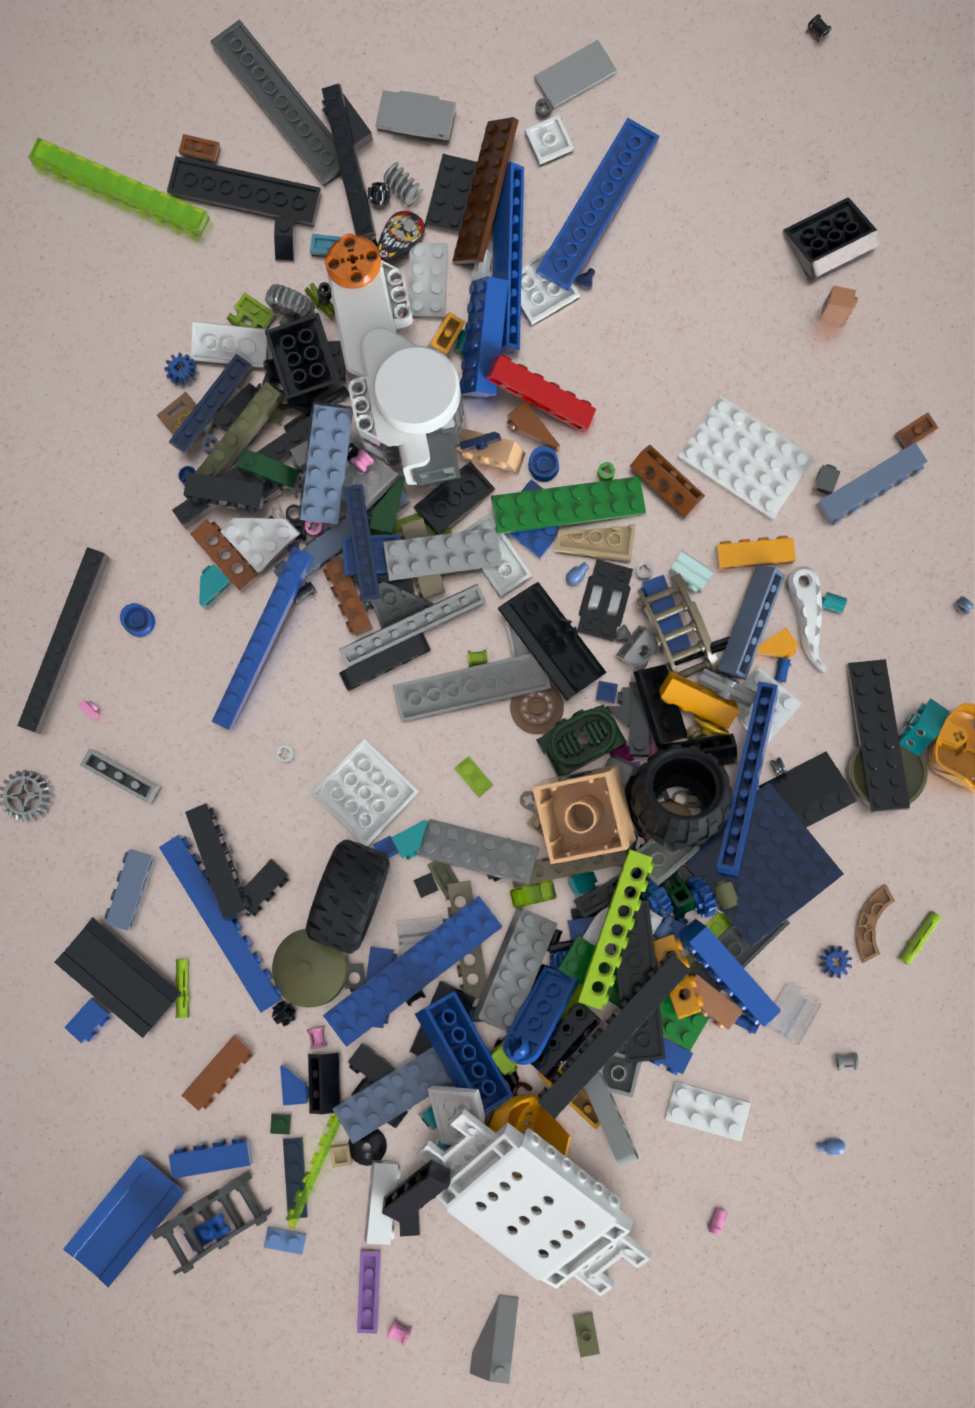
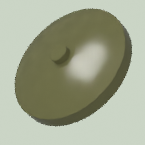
[848,735,928,805]
[272,929,348,1008]

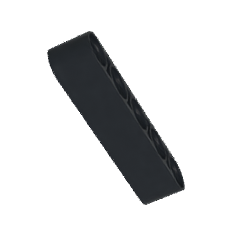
[339,632,431,691]

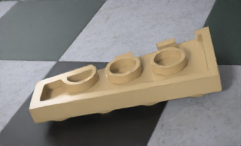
[555,524,636,562]

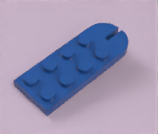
[503,966,579,1065]

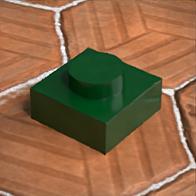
[270,1113,292,1135]

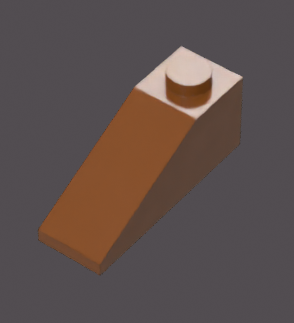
[507,401,560,452]

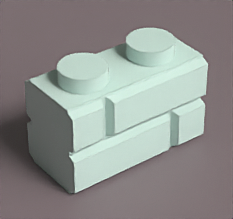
[669,551,714,593]

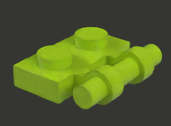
[227,292,276,329]

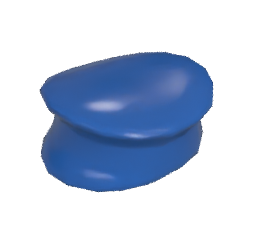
[528,446,559,482]
[120,603,155,637]

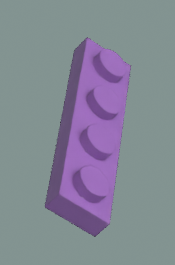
[357,1250,380,1334]

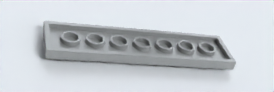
[393,653,551,722]

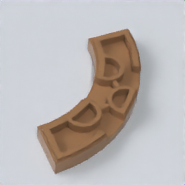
[855,884,895,963]

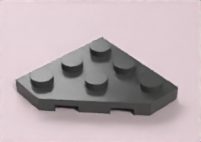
[371,581,433,629]

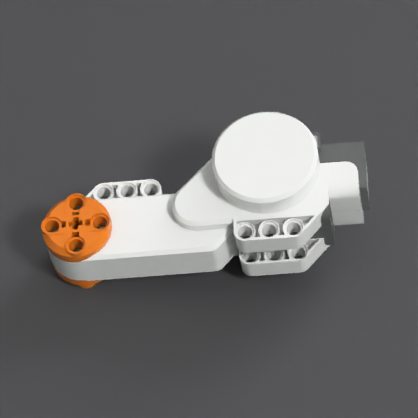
[325,233,466,486]

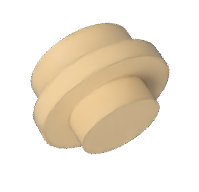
[686,723,704,740]

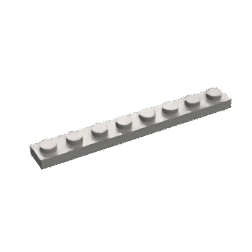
[339,584,486,667]

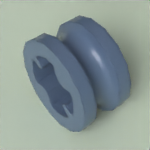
[955,596,975,614]

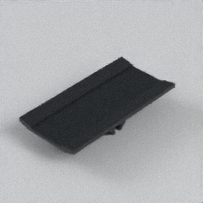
[497,582,607,701]
[54,917,182,1038]

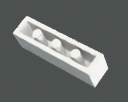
[364,1160,401,1245]

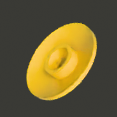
[693,715,729,737]

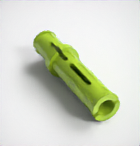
[899,911,942,965]
[175,959,190,1018]

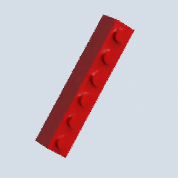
[485,355,596,431]

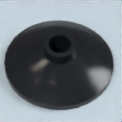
[348,1129,387,1166]

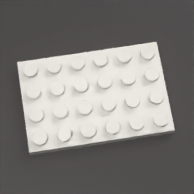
[678,395,814,521]

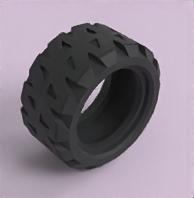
[306,839,390,954]

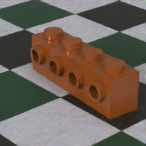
[323,556,373,636]

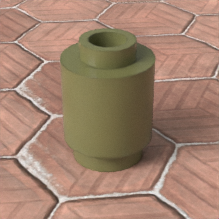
[713,879,738,910]

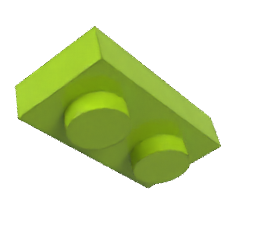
[454,756,493,797]

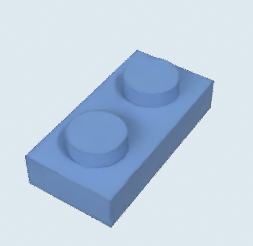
[264,1226,307,1255]

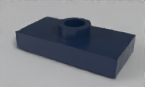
[459,431,502,452]

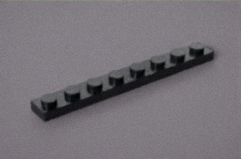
[321,83,376,236]

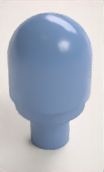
[566,562,589,585]
[654,915,674,940]
[817,1139,846,1155]

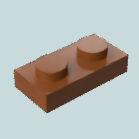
[178,134,220,163]
[895,413,939,448]

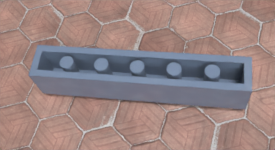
[816,442,928,524]
[718,565,785,680]

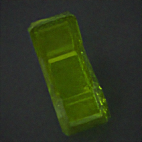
[509,880,557,909]

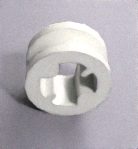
[635,561,653,580]
[276,745,294,763]

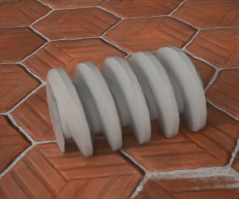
[383,162,423,205]

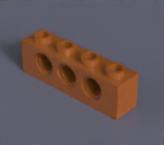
[630,445,706,517]
[190,519,259,593]

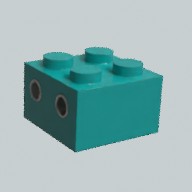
[899,698,950,756]

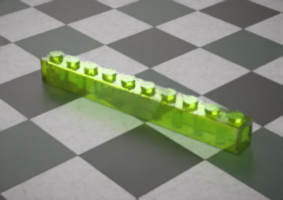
[28,137,210,238]

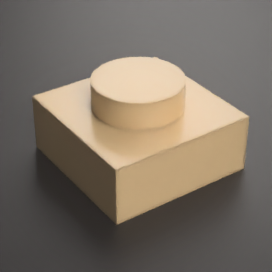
[329,1144,352,1168]

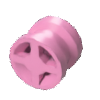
[350,449,374,473]

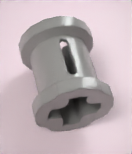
[836,1052,859,1071]

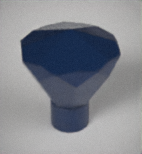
[576,268,595,289]

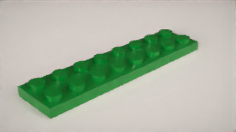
[491,476,646,534]
[557,935,710,1051]

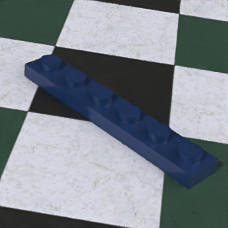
[169,353,252,454]
[343,484,381,602]

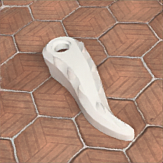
[788,566,827,673]

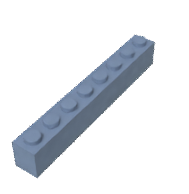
[273,487,411,581]

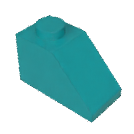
[199,564,232,609]
[391,819,428,860]
[567,871,598,897]

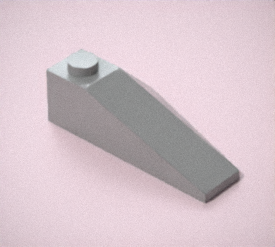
[470,1295,519,1384]

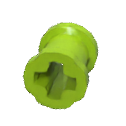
[467,649,488,667]

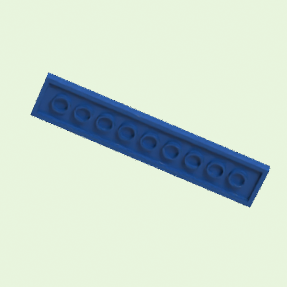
[536,118,660,291]
[323,896,503,1047]

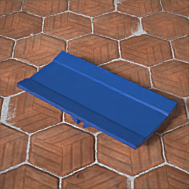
[63,1155,185,1288]

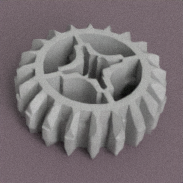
[265,284,316,320]
[0,770,52,822]

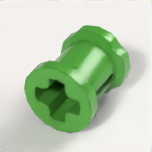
[597,462,615,481]

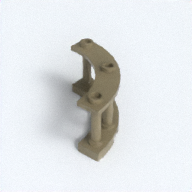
[637,573,721,678]

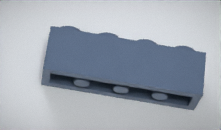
[104,849,155,931]

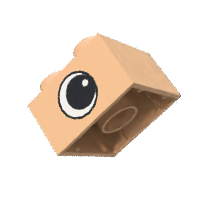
[532,764,636,864]

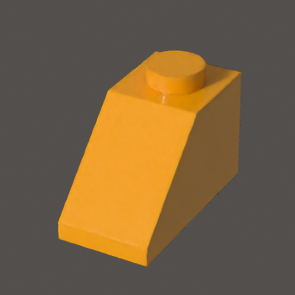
[756,627,799,659]

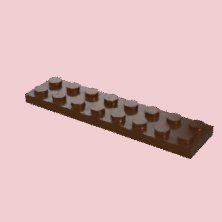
[452,117,519,264]

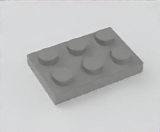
[636,838,700,886]

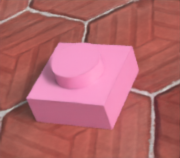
[78,700,100,720]

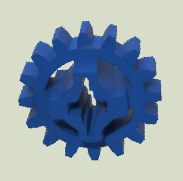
[685,876,717,918]
[641,878,673,918]

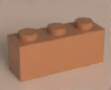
[820,285,858,326]
[681,973,743,1030]

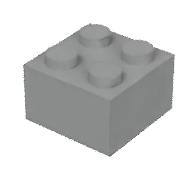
[601,1051,642,1098]

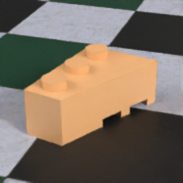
[456,428,526,474]

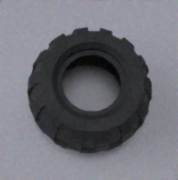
[631,744,733,849]

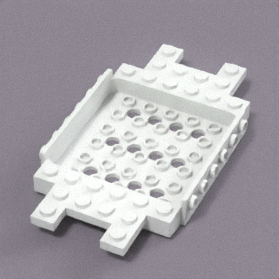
[416,1109,652,1297]

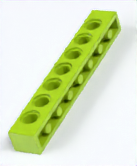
[577,849,654,1010]

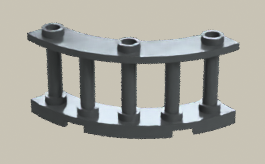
[151,1171,272,1275]

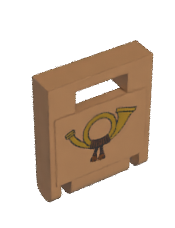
[157,392,215,446]

